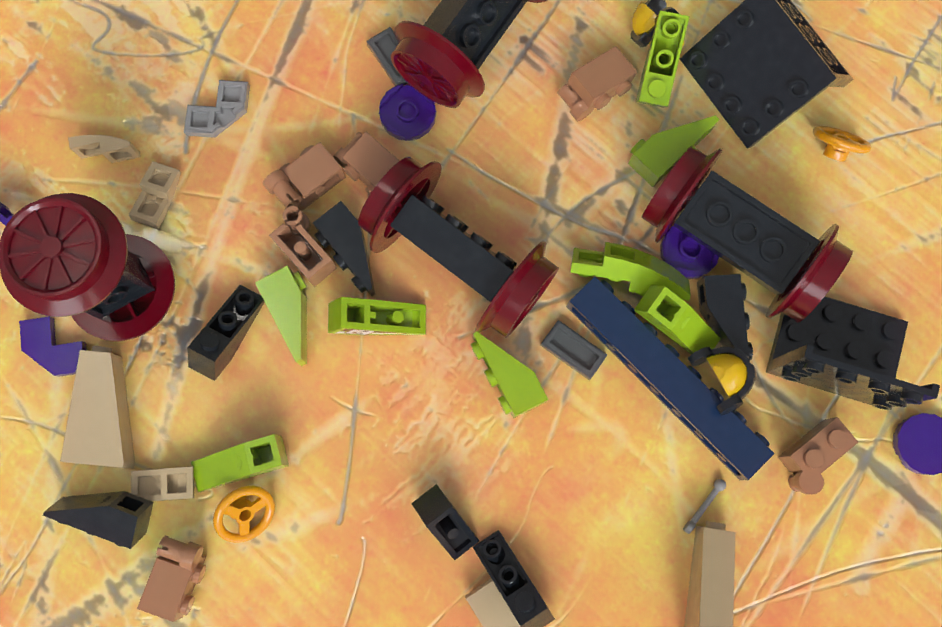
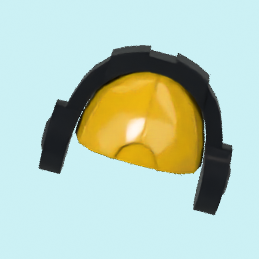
[631,0,684,47]
[688,347,757,415]

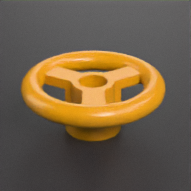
[813,126,871,162]
[213,485,275,543]

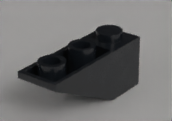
[313,201,375,297]
[697,274,753,361]
[187,285,264,381]
[43,491,154,549]
[473,530,555,627]

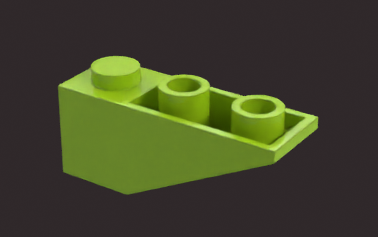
[636,10,690,108]
[634,285,721,355]
[470,332,548,418]
[191,434,289,492]

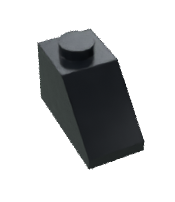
[411,484,479,560]

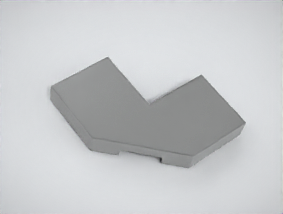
[184,80,250,138]

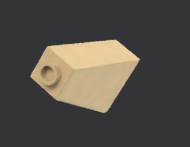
[60,346,135,469]
[684,521,736,627]

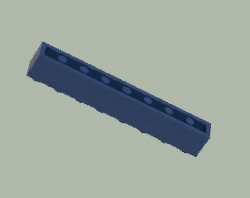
[566,277,775,480]

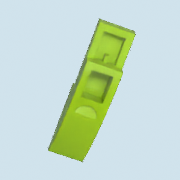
[570,242,691,301]

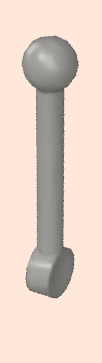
[683,479,726,534]

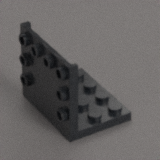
[680,0,854,149]
[766,297,940,410]

